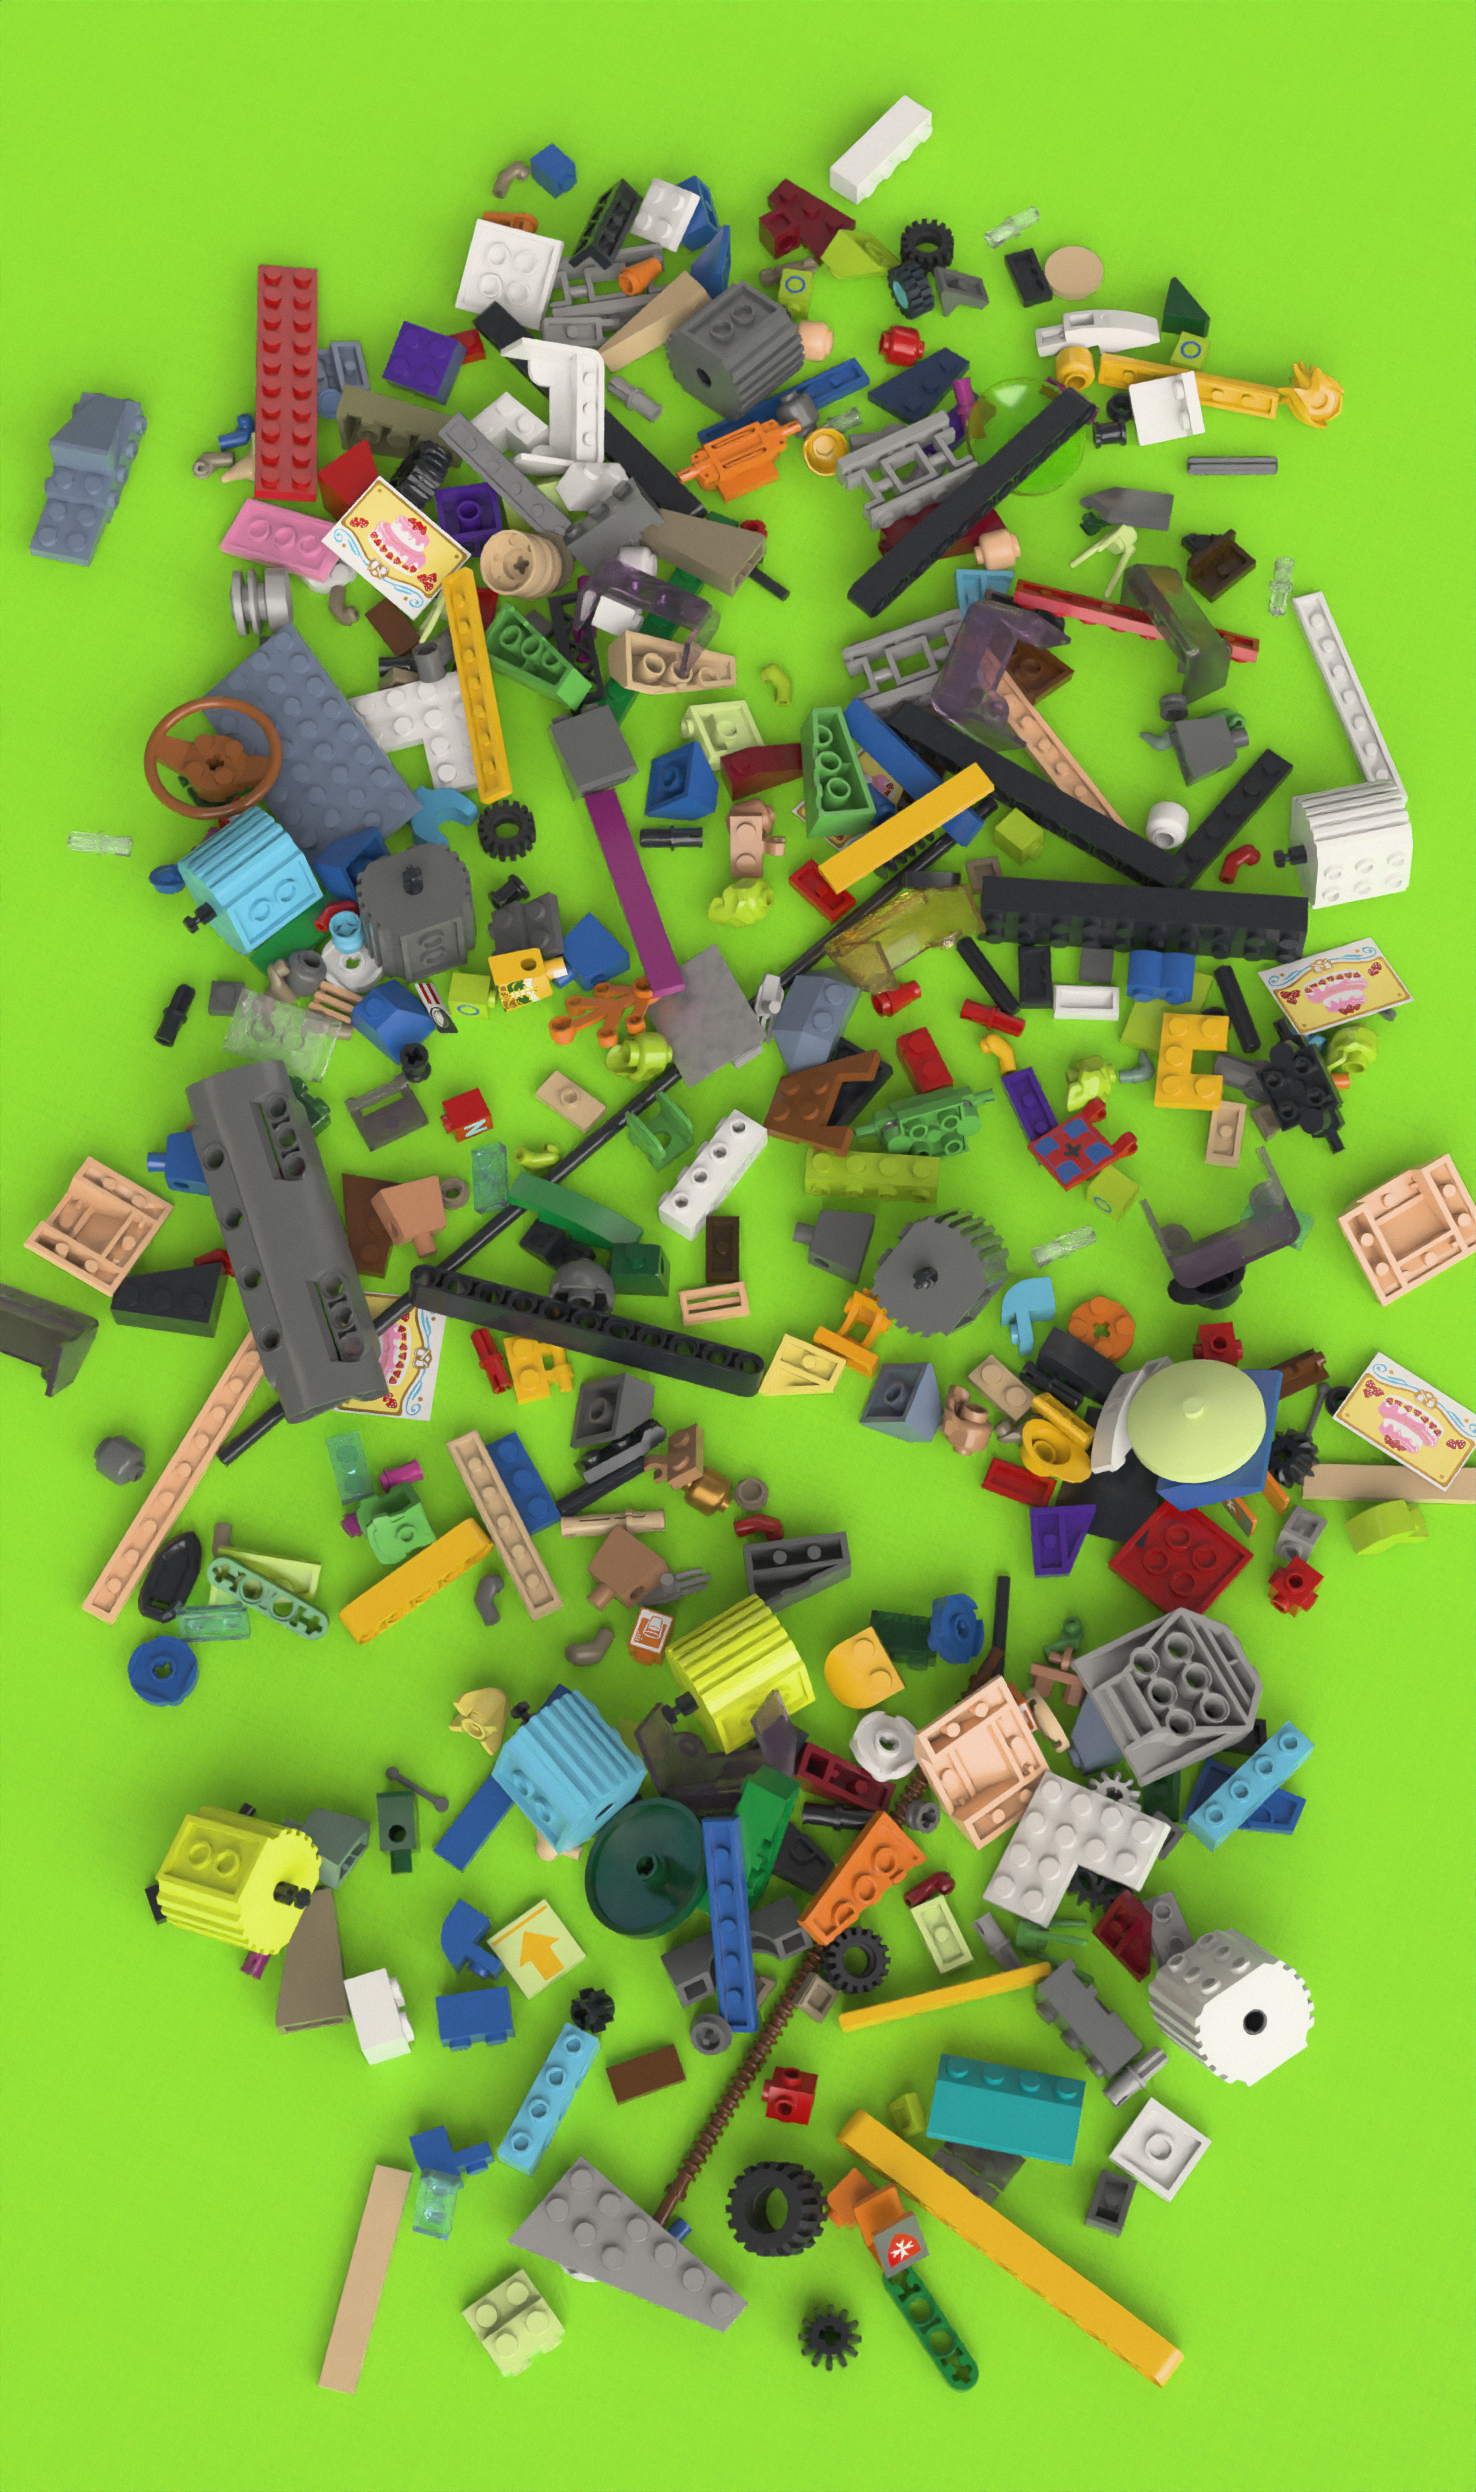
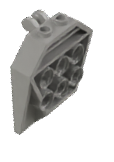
[1070,1607,1263,1788]

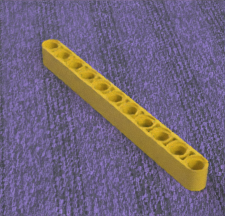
[836,2108,1184,2388]

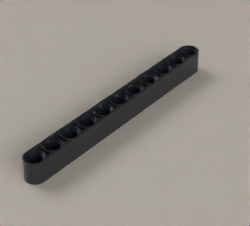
[472,301,708,519]
[847,386,1096,618]
[885,700,1189,889]
[408,1264,764,1397]

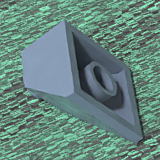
[859,1362,943,1442]
[1066,1692,1123,1777]

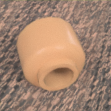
[797,320,834,362]
[973,529,1021,571]

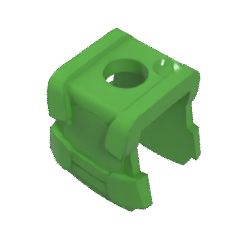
[625,1090,694,1172]
[355,1482,437,1565]

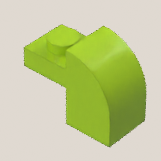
[1344,1500,1429,1555]

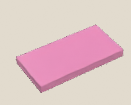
[219,497,339,583]

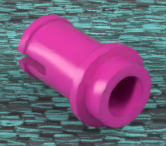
[378,1459,424,1494]

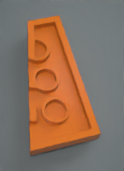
[797,1811,927,1946]

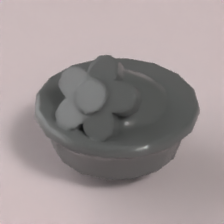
[689,2013,733,2055]

